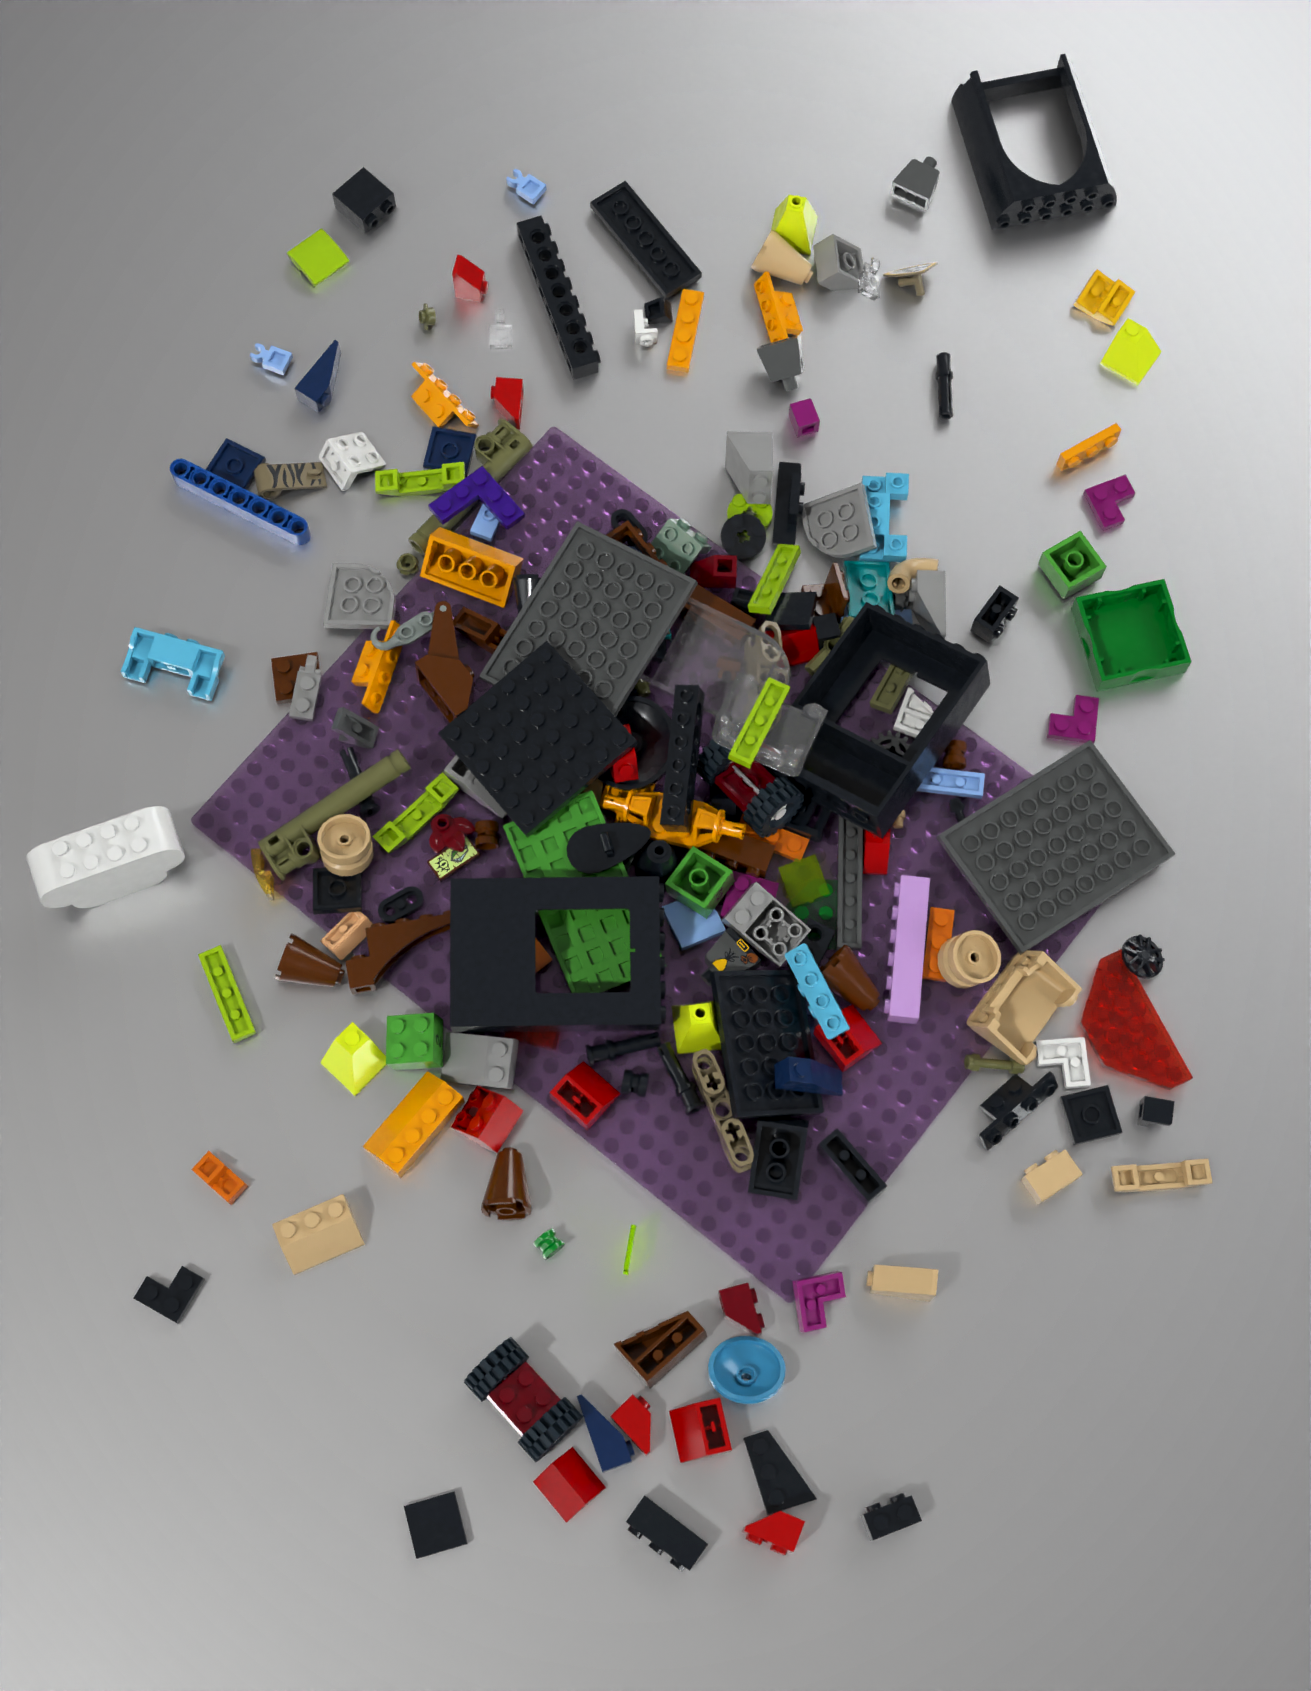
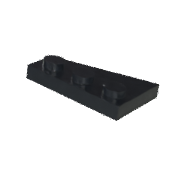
[743,1430,817,1515]

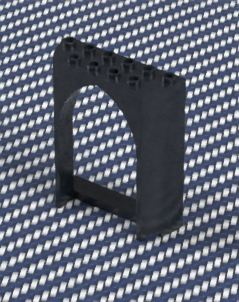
[951,54,1117,230]

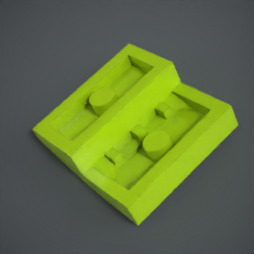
[286,228,350,287]

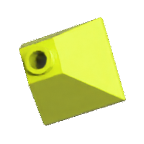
[771,195,818,256]
[671,1001,721,1055]

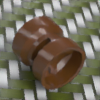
[943,740,967,770]
[475,820,499,850]

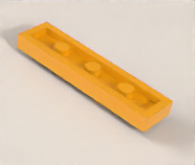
[667,289,704,373]

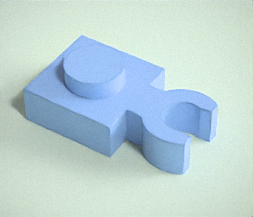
[506,169,547,205]
[250,343,293,375]

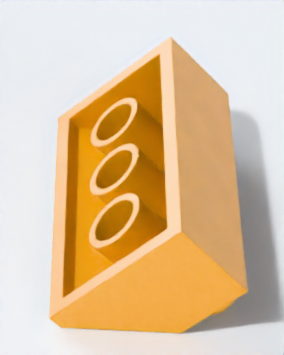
[420,527,524,608]
[362,1071,465,1179]

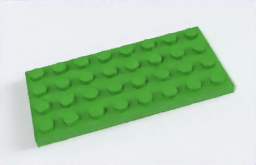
[503,790,666,993]

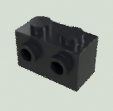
[970,585,1019,643]
[860,1493,922,1541]

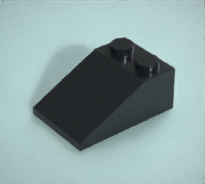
[748,1116,809,1201]

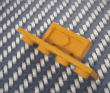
[754,271,803,343]
[411,362,479,429]
[351,620,403,714]

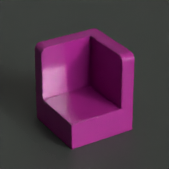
[789,398,820,438]

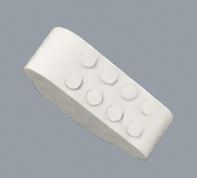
[26,806,185,908]

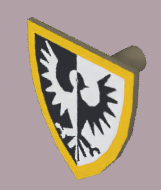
[883,262,938,296]

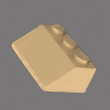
[272,1194,365,1275]

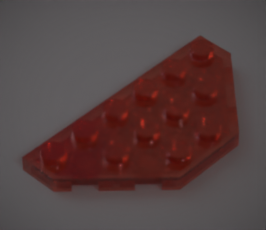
[1079,949,1193,1090]

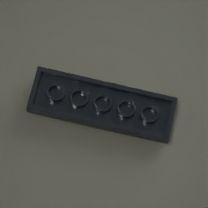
[590,181,702,299]

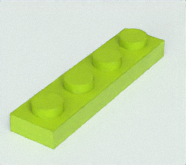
[748,544,801,615]
[728,677,790,769]
[198,945,257,1043]

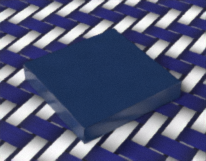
[423,426,477,477]
[206,438,266,490]

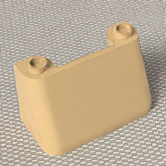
[967,950,1082,1065]

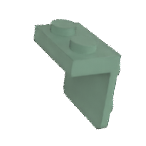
[651,518,712,574]

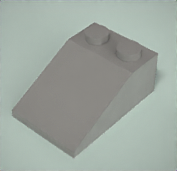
[908,570,946,639]
[440,1032,519,1090]

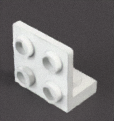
[318,432,386,491]

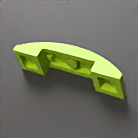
[375,462,465,496]
[372,772,459,854]

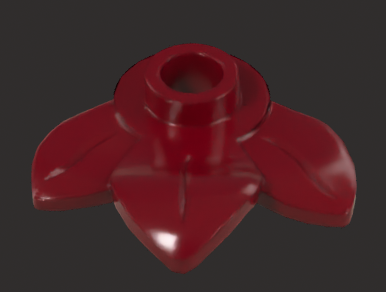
[429,814,475,854]

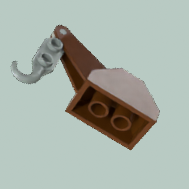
[371,601,475,723]

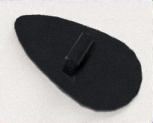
[567,823,651,874]

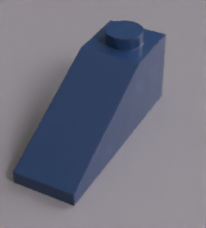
[294,340,341,413]
[774,1057,843,1096]
[577,1394,635,1473]

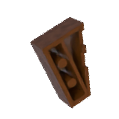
[614,1311,707,1388]

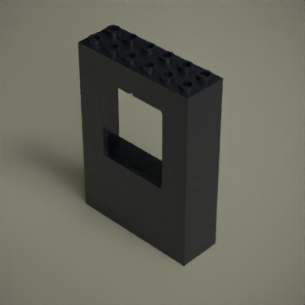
[757,602,990,839]
[450,876,666,1033]

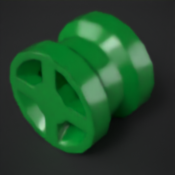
[533,1228,565,1260]

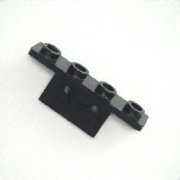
[772,462,805,545]
[979,1071,1058,1150]

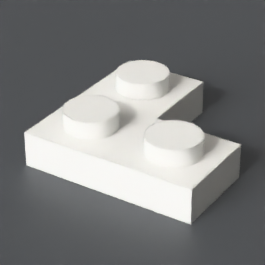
[1034,1037,1091,1089]

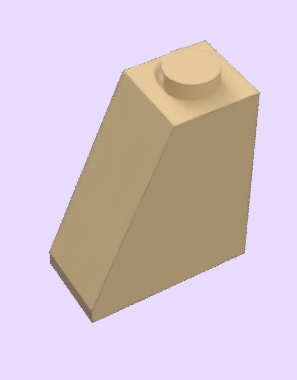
[866,1265,938,1302]

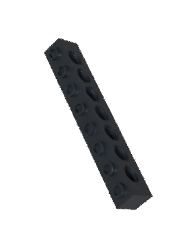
[517,215,601,380]

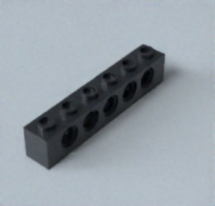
[660,685,705,833]

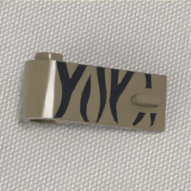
[254,462,327,500]

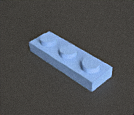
[916,767,985,799]

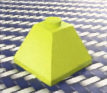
[1100,318,1161,386]
[320,1022,386,1096]

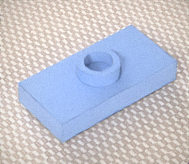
[470,504,500,542]

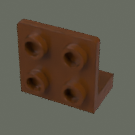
[801,562,850,624]

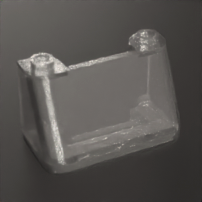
[711,671,828,776]

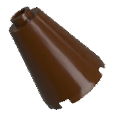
[274,933,345,987]
[820,944,880,1011]
[481,1147,532,1220]

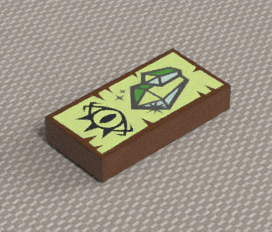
[427,835,480,883]

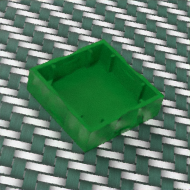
[1071,579,1192,692]

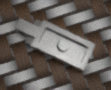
[289,655,322,722]

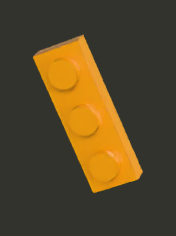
[1057,423,1121,471]

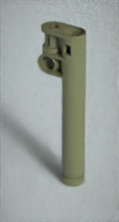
[408,418,533,555]
[258,749,411,881]

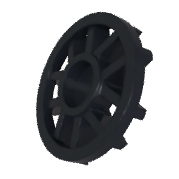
[1122,934,1165,979]

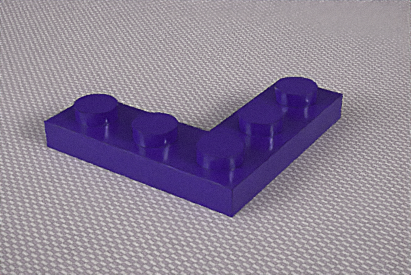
[428,466,525,530]

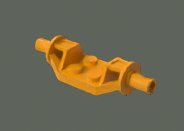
[603,790,746,849]

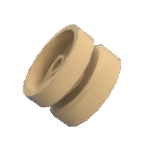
[317,814,374,876]
[938,930,1001,989]

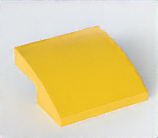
[1073,269,1135,326]

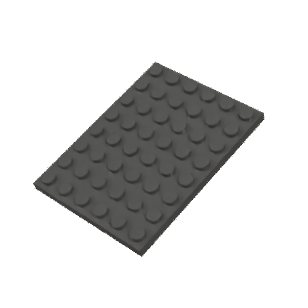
[479,521,698,717]
[937,740,1175,955]

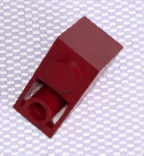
[690,555,737,589]
[718,1283,765,1337]

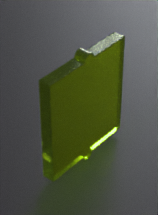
[778,854,830,907]
[623,1225,637,1275]

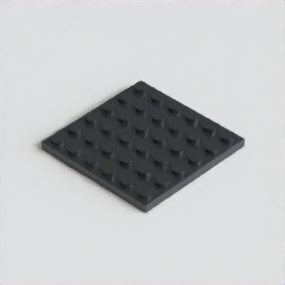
[438,641,638,838]

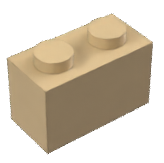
[1021,1149,1083,1205]

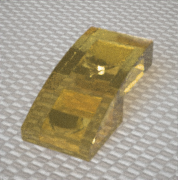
[251,848,274,901]

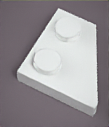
[893,687,933,738]

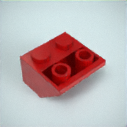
[813,1005,882,1072]
[549,1061,620,1131]
[451,1086,523,1153]
[669,1398,732,1463]
[742,1511,805,1556]

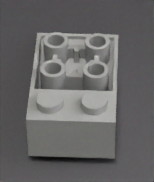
[444,755,507,819]
[721,882,811,967]

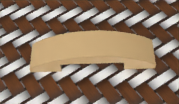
[1111,1159,1212,1192]

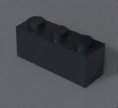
[816,1128,887,1207]
[626,1495,708,1572]

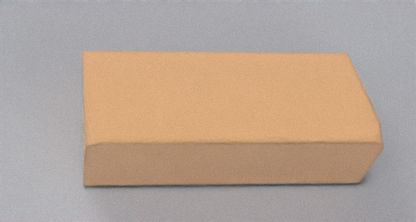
[320,912,372,961]

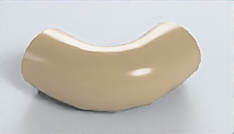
[887,558,939,594]

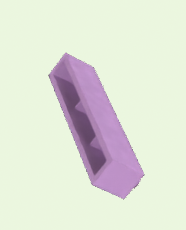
[883,875,930,1024]

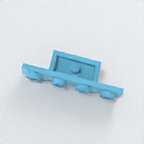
[785,943,850,1040]

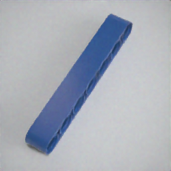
[170,459,311,545]

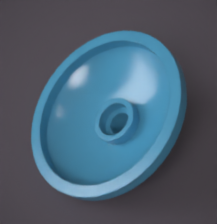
[708,1336,786,1404]

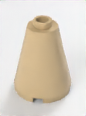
[751,230,813,285]

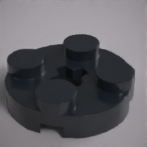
[720,513,766,559]

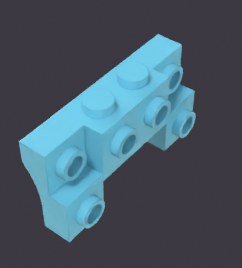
[859,473,909,562]
[120,627,225,701]

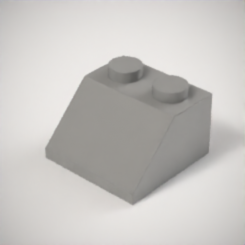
[813,234,866,291]

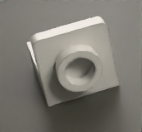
[633,309,658,346]

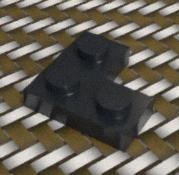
[134,1266,205,1324]

